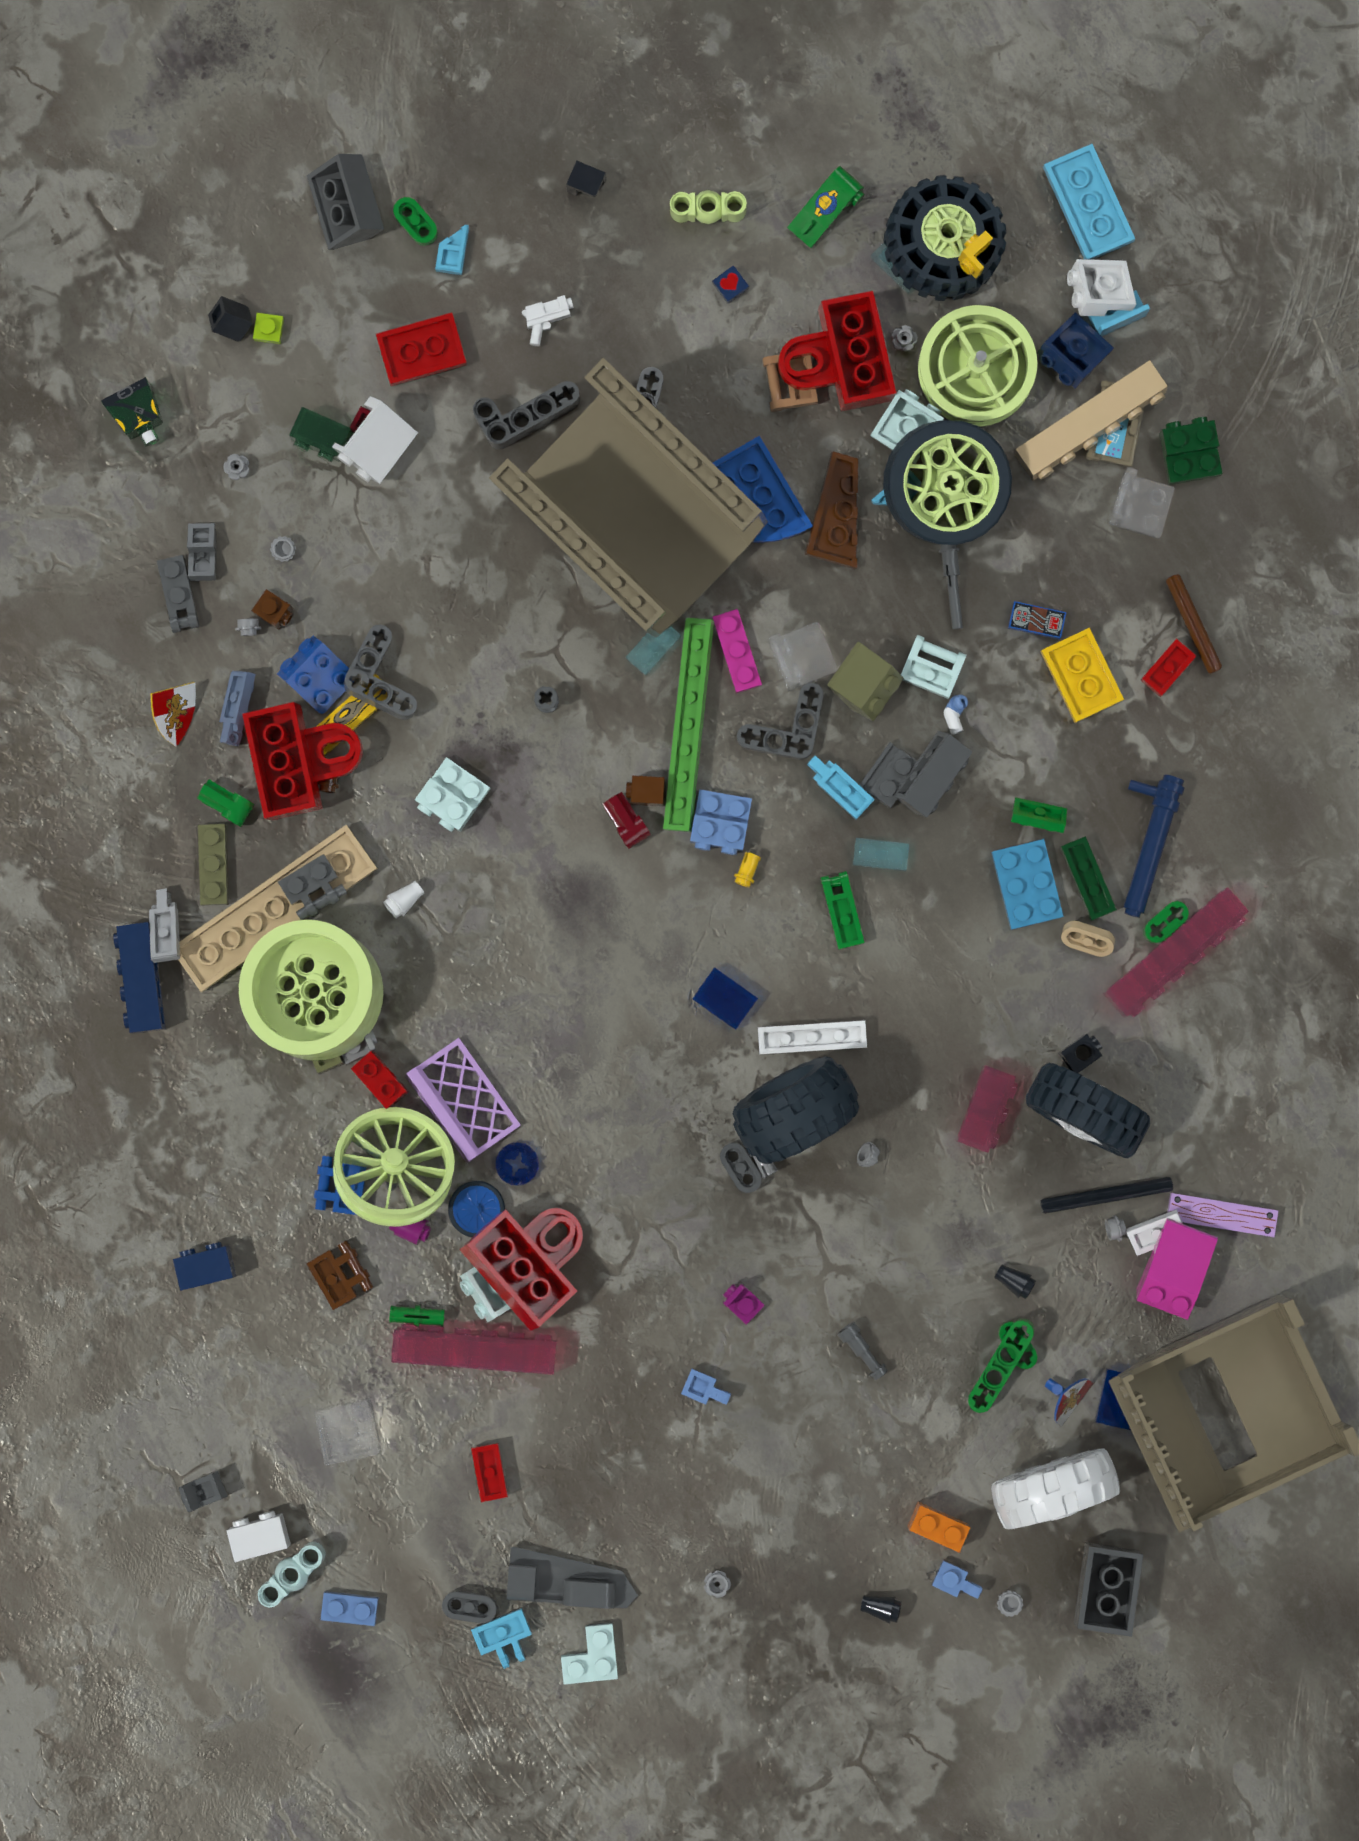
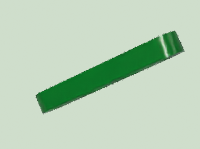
[968,1318,1035,1413]

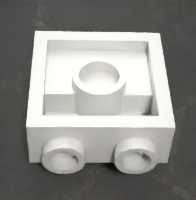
[1067,259,1136,316]

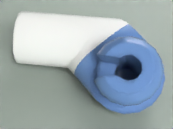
[943,695,968,735]

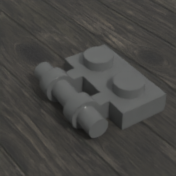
[278,854,347,920]

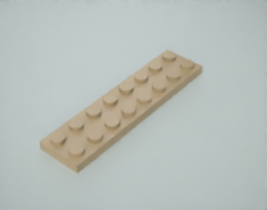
[178,825,378,992]

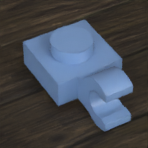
[681,1368,731,1405]
[932,1560,982,1599]

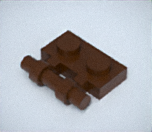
[306,1240,374,1310]

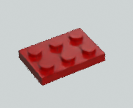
[376,312,467,386]

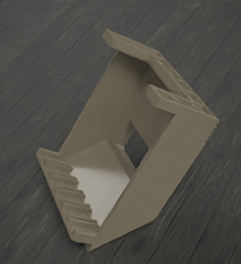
[1109,1295,1359,1533]

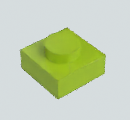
[253,313,284,345]

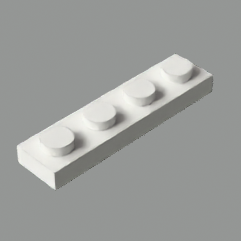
[758,1021,867,1055]

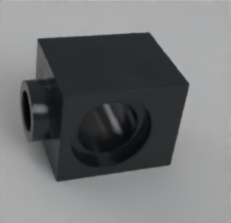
[1058,1034,1103,1073]

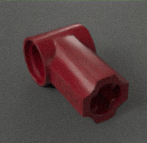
[603,792,651,849]

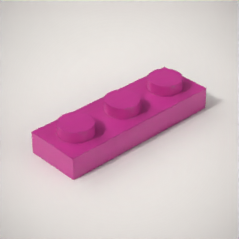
[712,609,762,694]

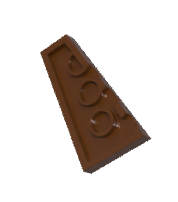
[805,451,858,569]

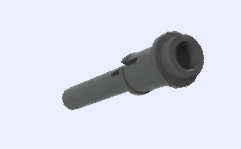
[939,545,963,630]

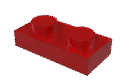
[1141,638,1196,697]
[471,1443,508,1502]

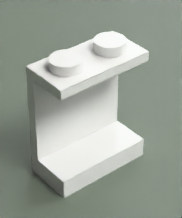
[332,396,418,484]

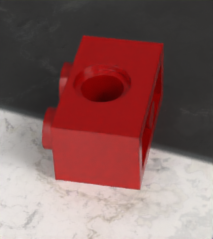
[351,1051,409,1109]

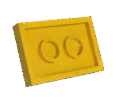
[1040,628,1124,723]

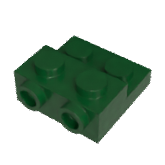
[1159,417,1223,485]

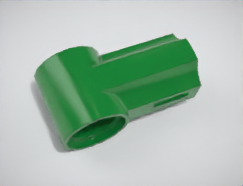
[197,779,255,827]

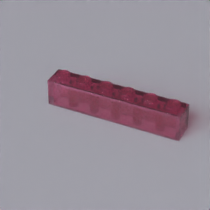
[1103,887,1249,1018]
[391,1324,557,1375]

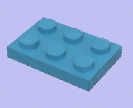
[991,839,1064,930]

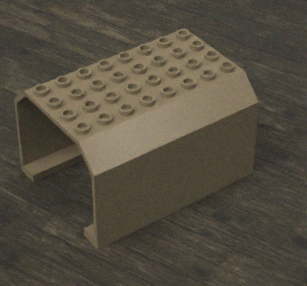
[489,358,768,638]

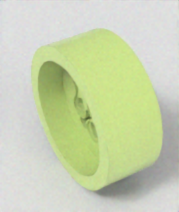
[239,920,383,1060]

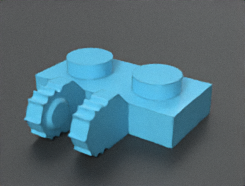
[471,1608,532,1669]

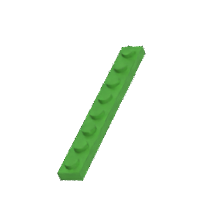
[663,618,714,832]

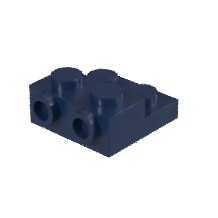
[1037,312,1114,389]

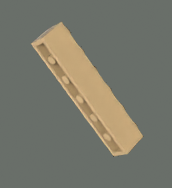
[1015,360,1168,481]

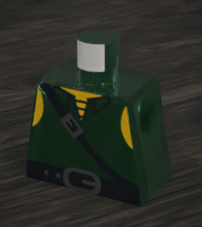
[101,377,163,447]

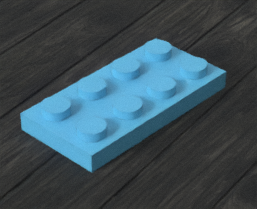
[1043,144,1135,260]

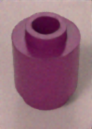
[389,1219,431,1245]

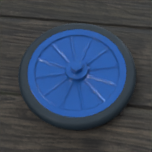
[448,1181,505,1237]

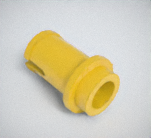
[734,852,761,888]

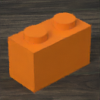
[907,1502,970,1553]

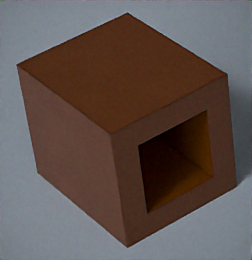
[626,775,665,807]

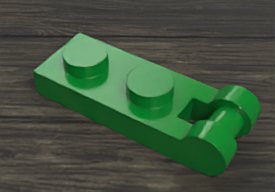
[820,871,865,950]

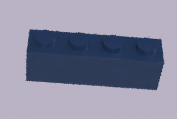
[113,922,166,1034]

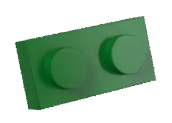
[1011,797,1068,833]

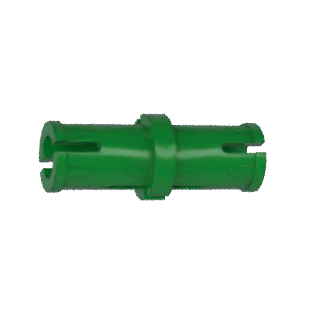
[389,1305,445,1327]

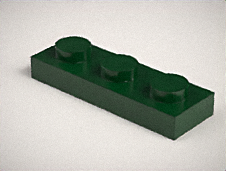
[1060,836,1117,921]

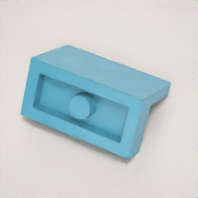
[1088,290,1150,336]

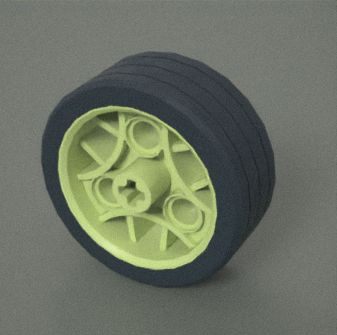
[883,420,1012,545]

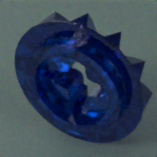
[496,1142,539,1186]

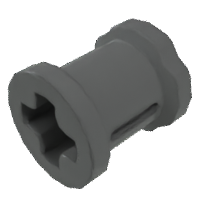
[534,686,559,713]

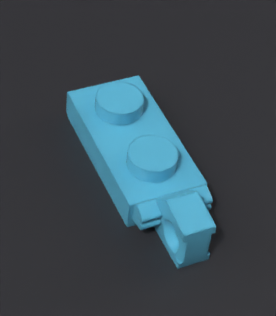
[807,756,874,820]

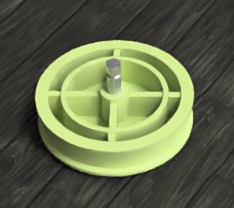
[918,305,1037,427]

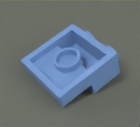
[690,789,752,855]

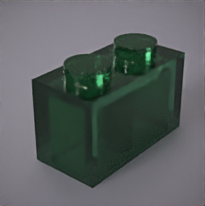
[289,407,353,463]

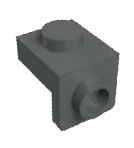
[179,1471,227,1512]

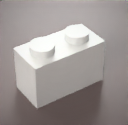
[226,1511,291,1562]

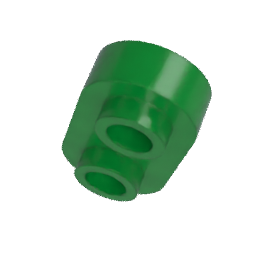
[393,197,438,246]

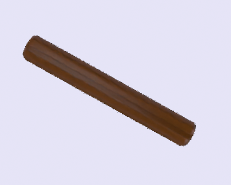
[1166,574,1222,674]

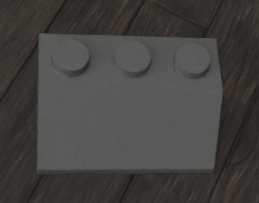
[307,154,384,250]

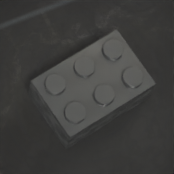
[1074,1542,1143,1637]

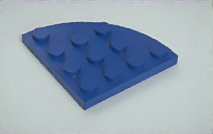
[713,436,813,543]

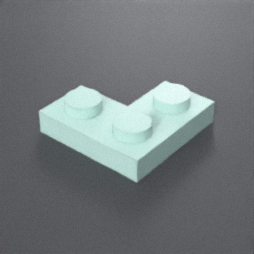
[561,1622,618,1684]

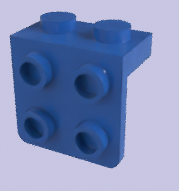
[277,636,354,714]

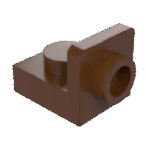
[251,589,294,630]

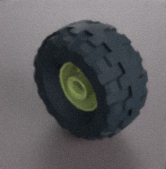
[732,1056,859,1164]

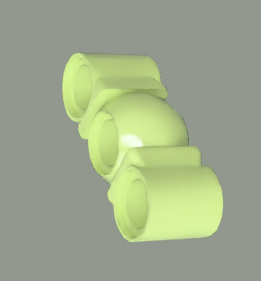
[670,190,747,224]

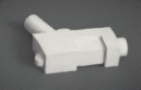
[522,295,574,347]

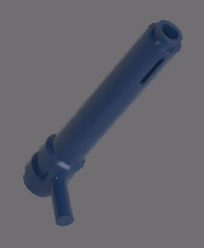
[1123,775,1185,918]

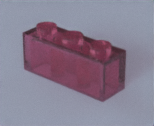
[956,1065,1018,1153]

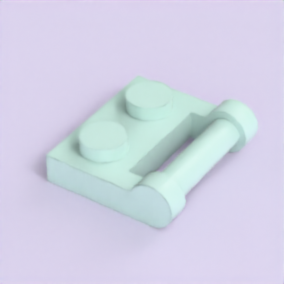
[901,635,966,699]

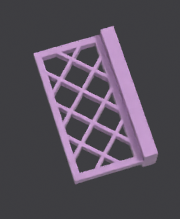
[405,1038,521,1163]

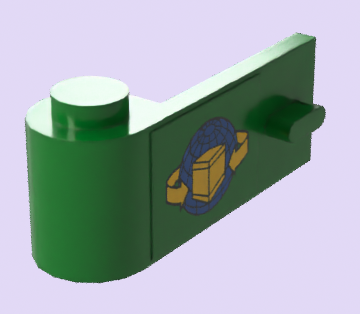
[787,166,865,248]

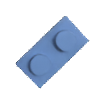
[321,1591,379,1626]

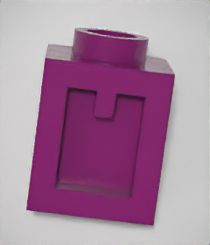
[723,1283,765,1325]

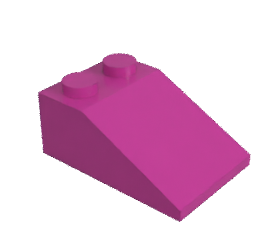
[1136,1218,1218,1320]

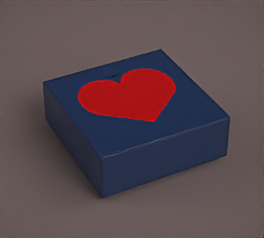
[712,265,749,304]

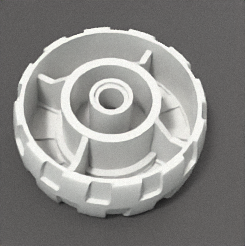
[991,1449,1120,1529]

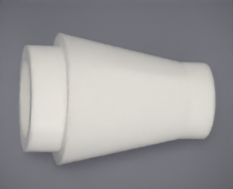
[383,881,424,919]

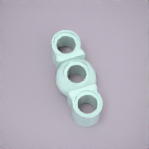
[258,1542,325,1608]

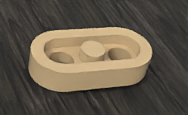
[1061,921,1115,957]

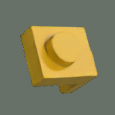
[958,230,993,278]

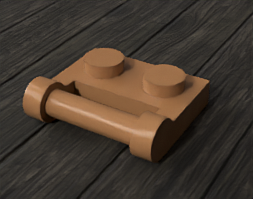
[762,354,818,412]

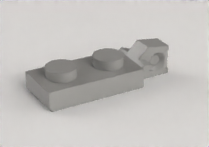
[149,888,180,963]

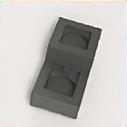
[187,523,216,581]

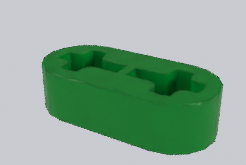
[1143,901,1189,944]
[998,1321,1037,1369]

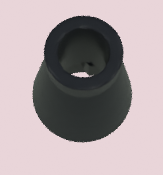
[994,1264,1036,1299]
[860,1595,902,1624]

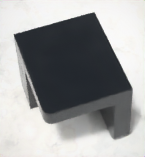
[566,160,606,197]
[208,296,253,342]

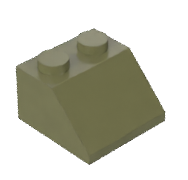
[827,642,904,722]

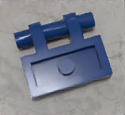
[314,1156,367,1215]

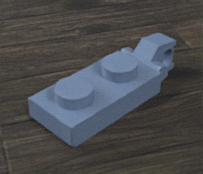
[219,671,256,746]

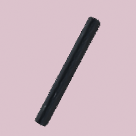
[1040,1177,1173,1214]

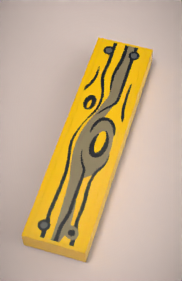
[317,674,393,756]

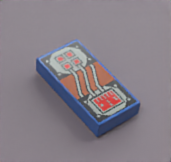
[1008,601,1066,640]

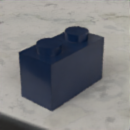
[173,1242,237,1291]

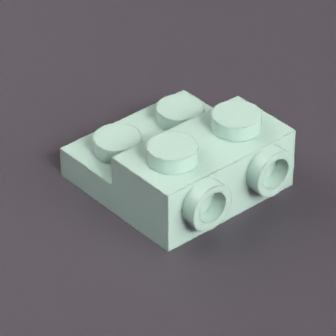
[870,389,944,464]
[415,757,491,832]
[460,1267,511,1322]

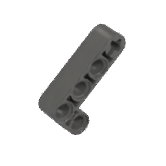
[473,381,580,450]

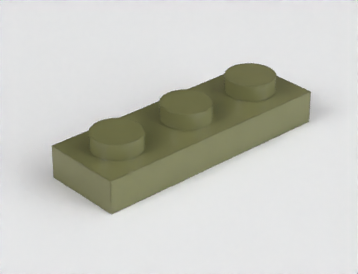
[198,824,229,906]

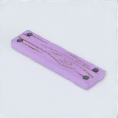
[1167,1193,1278,1237]

